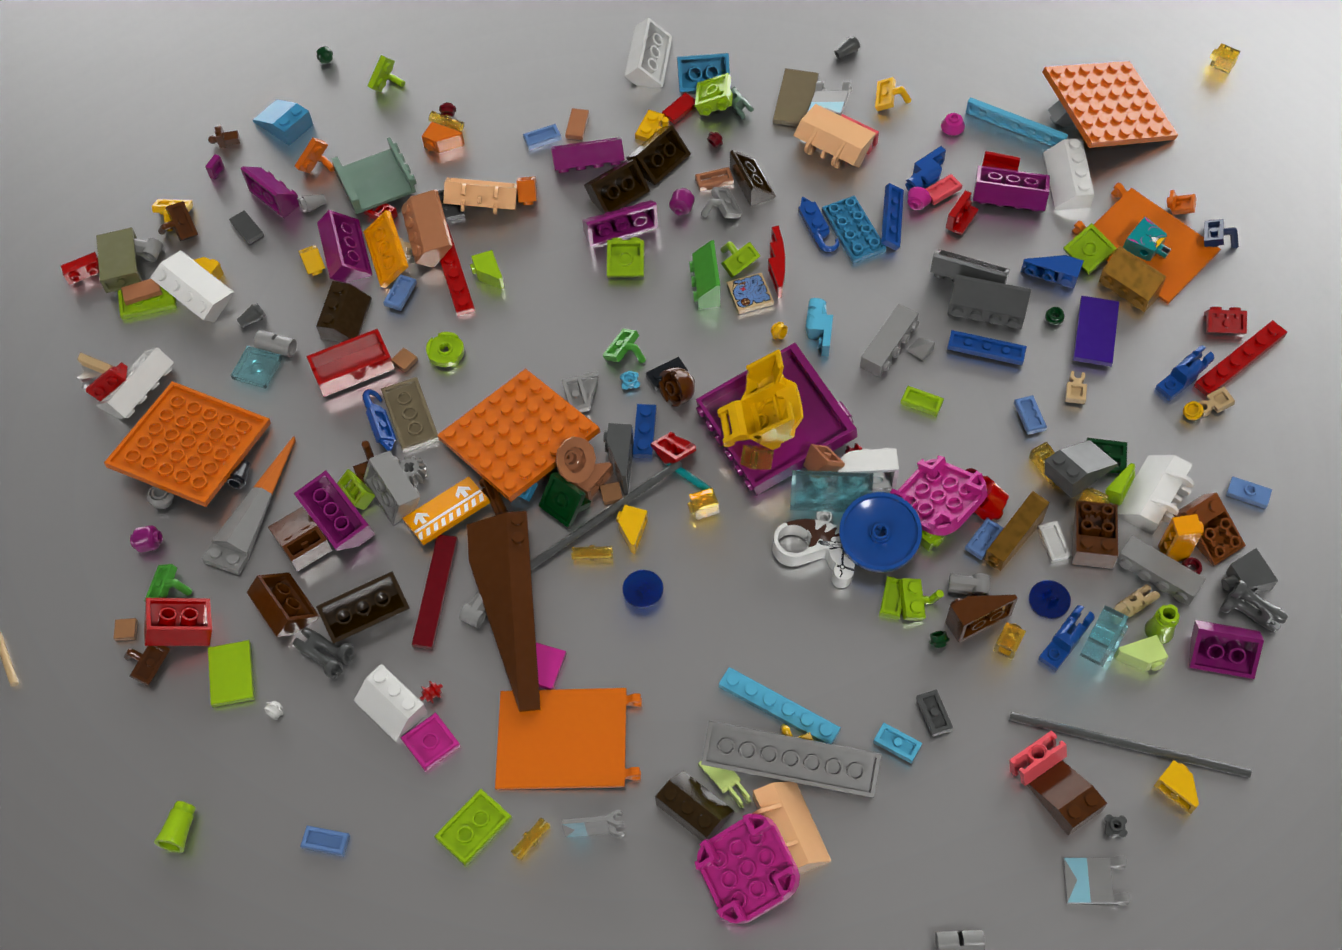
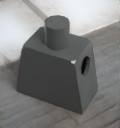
[1221,548,1278,594]

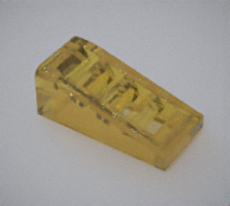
[1029,442,1056,486]

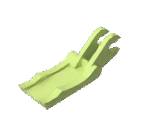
[698,761,751,808]

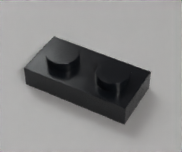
[646,357,688,390]

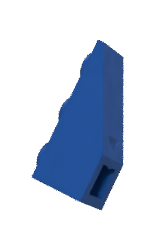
[1021,255,1084,288]

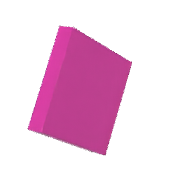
[536,643,567,690]
[400,712,461,772]

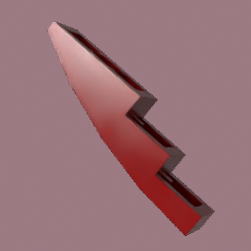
[768,225,785,298]

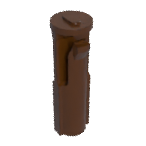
[479,478,508,515]

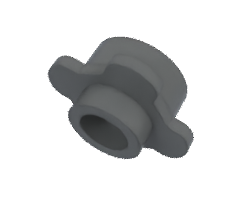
[1104,814,1128,838]

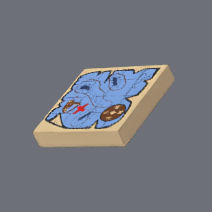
[727,273,774,315]

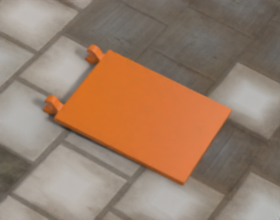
[1072,182,1221,304]
[495,688,642,790]

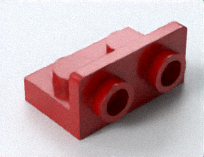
[982,151,1020,171]
[946,190,978,235]
[61,252,99,285]
[1204,307,1247,334]
[86,362,128,401]

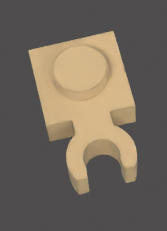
[1065,371,1087,405]
[1199,387,1235,417]

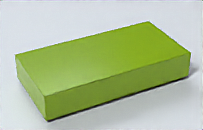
[900,386,944,417]
[879,576,902,620]

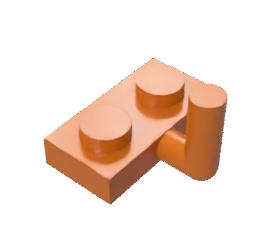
[295,137,335,173]

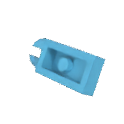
[805,298,833,357]

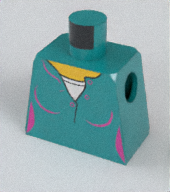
[1123,217,1172,261]

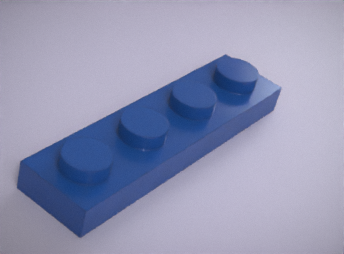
[881,183,904,251]
[947,330,1027,366]

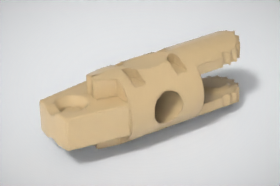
[1110,584,1161,623]

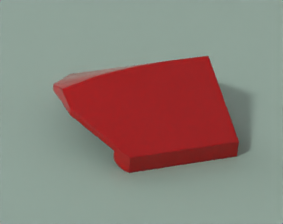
[651,432,696,464]

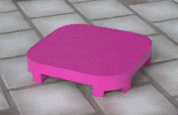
[890,455,987,536]
[694,813,800,924]

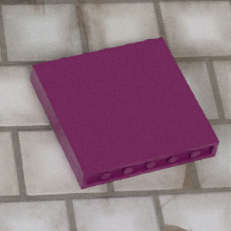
[696,343,857,496]

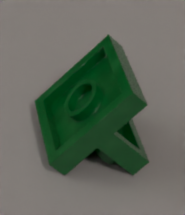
[538,472,592,527]

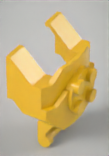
[717,349,803,450]

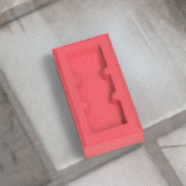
[926,174,962,205]

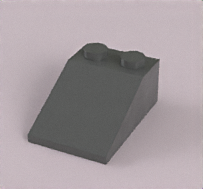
[603,423,634,495]
[1044,440,1118,498]

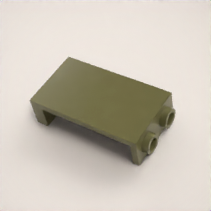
[96,227,142,293]

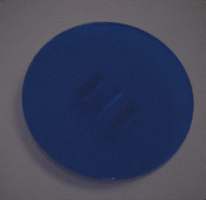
[622,570,664,608]
[1029,580,1071,619]

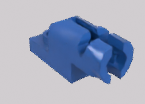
[905,146,946,191]
[1155,345,1214,401]
[1038,605,1095,672]

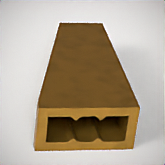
[984,491,1050,571]

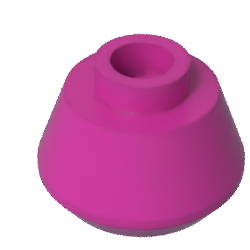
[941,113,965,136]
[907,187,931,210]

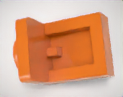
[1167,190,1197,215]

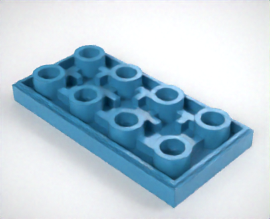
[822,195,886,264]

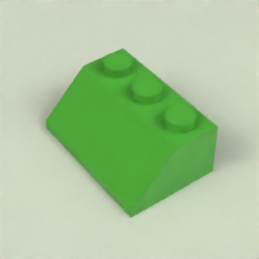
[689,240,720,309]

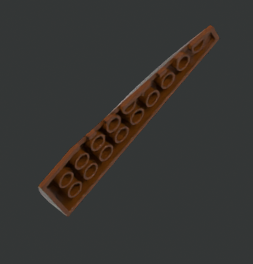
[467,511,541,712]

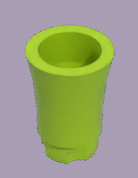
[1145,604,1180,644]
[154,801,196,853]

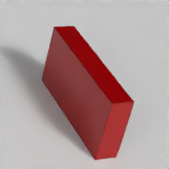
[662,92,695,125]

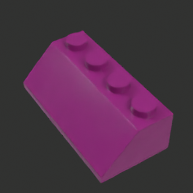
[551,137,625,173]
[973,165,1050,212]
[582,200,658,247]
[317,210,372,283]
[294,470,375,551]

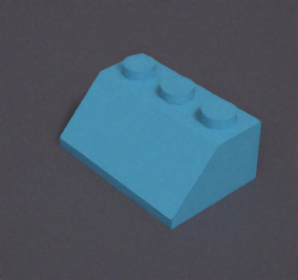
[677,53,731,92]

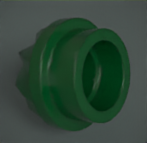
[316,46,333,64]

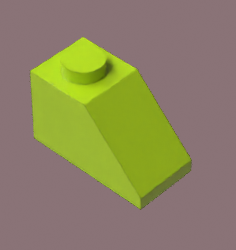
[470,250,505,289]

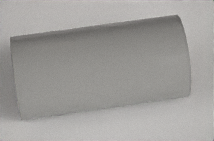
[254,330,297,357]
[935,930,985,950]

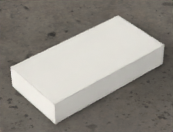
[1037,521,1072,563]

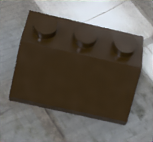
[626,125,691,185]
[584,159,650,214]
[316,281,372,342]
[655,771,734,841]

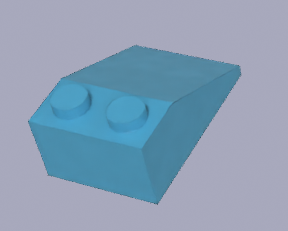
[253,99,313,146]

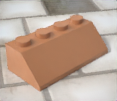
[401,189,453,268]

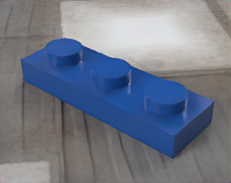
[633,404,657,459]

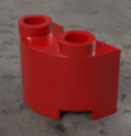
[974,476,1009,521]

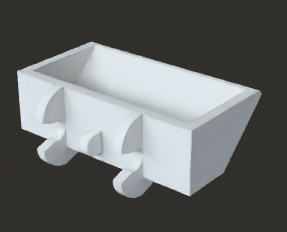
[1117,455,1195,535]

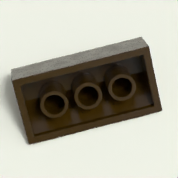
[316,571,410,644]

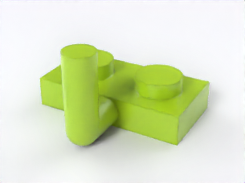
[367,55,405,92]
[720,241,760,278]
[899,578,944,621]

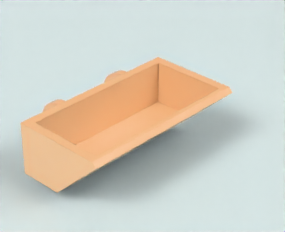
[793,104,876,169]
[443,177,518,215]
[752,781,831,874]

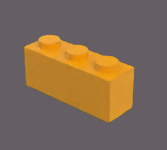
[1158,514,1204,562]

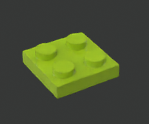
[1063,223,1117,275]

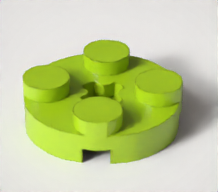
[426,332,465,367]

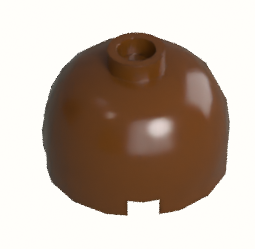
[659,367,695,407]

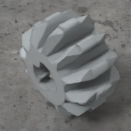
[399,455,427,488]

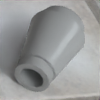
[298,194,326,213]

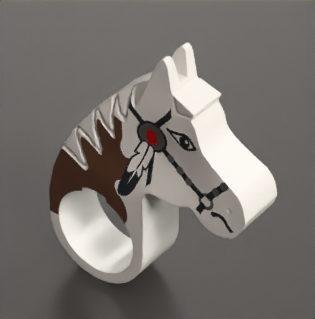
[772,519,856,588]

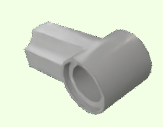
[134,238,163,262]
[948,573,990,596]
[459,590,486,628]

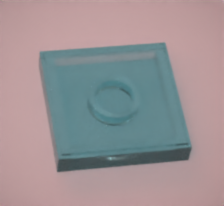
[231,346,282,389]

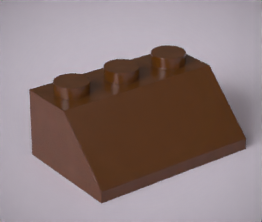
[246,572,320,637]

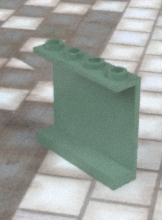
[331,137,417,214]

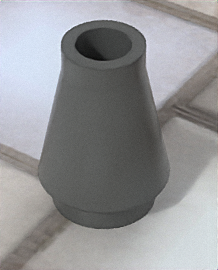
[834,36,860,59]
[237,303,266,328]

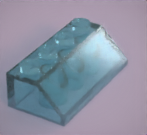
[790,470,873,512]

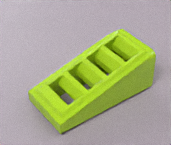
[1105,463,1135,506]
[337,469,375,510]

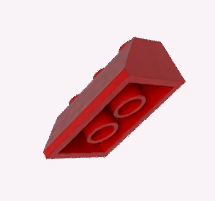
[144,598,212,646]

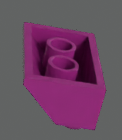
[240,166,299,218]
[1189,620,1264,679]

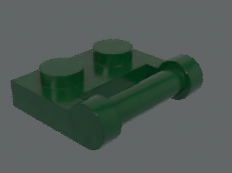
[1086,437,1127,476]

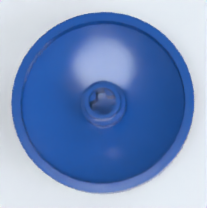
[839,492,922,572]

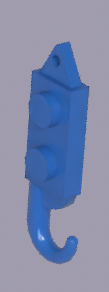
[798,196,839,252]
[362,389,397,451]

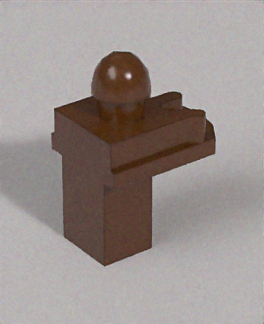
[208,124,240,148]

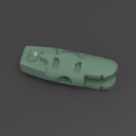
[730,87,754,119]

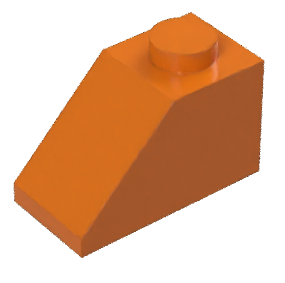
[422,122,465,153]
[516,176,537,205]

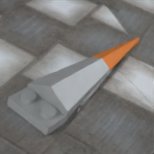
[202,437,296,575]

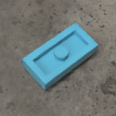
[873,723,922,764]

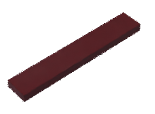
[412,535,458,650]

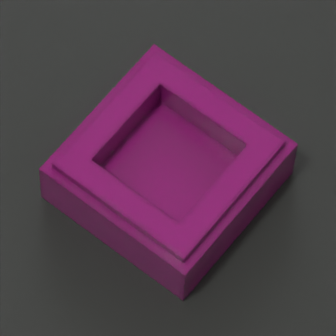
[205,154,225,180]

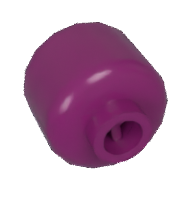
[669,188,695,216]
[130,525,163,553]

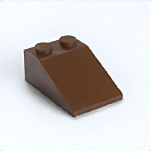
[945,595,1018,642]
[1027,760,1107,836]

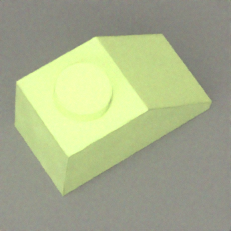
[1114,635,1168,672]

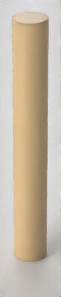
[0,632,19,687]

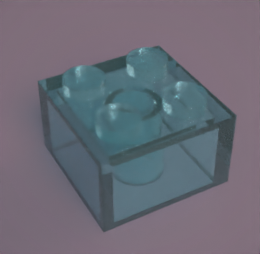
[1080,605,1129,667]

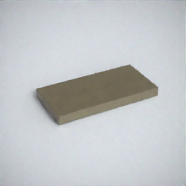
[773,68,819,127]
[381,377,440,453]

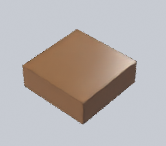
[392,347,418,373]
[600,481,623,506]
[113,618,138,641]

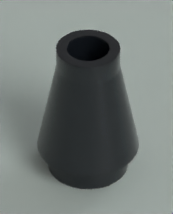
[227,460,251,489]

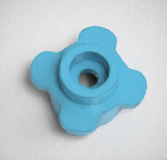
[620,371,640,390]

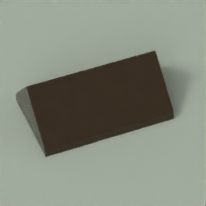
[730,150,776,206]

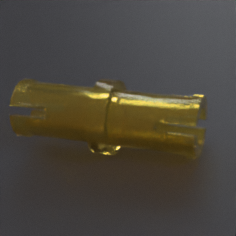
[428,111,464,132]
[571,545,613,561]
[511,818,550,861]

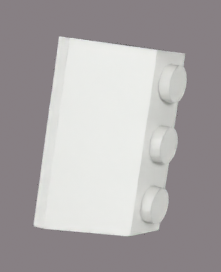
[354,664,428,743]

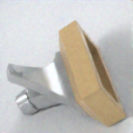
[76,352,114,390]

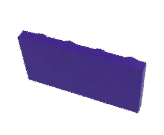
[1073,296,1119,367]

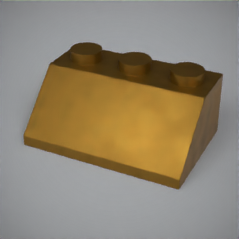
[1099,246,1166,312]

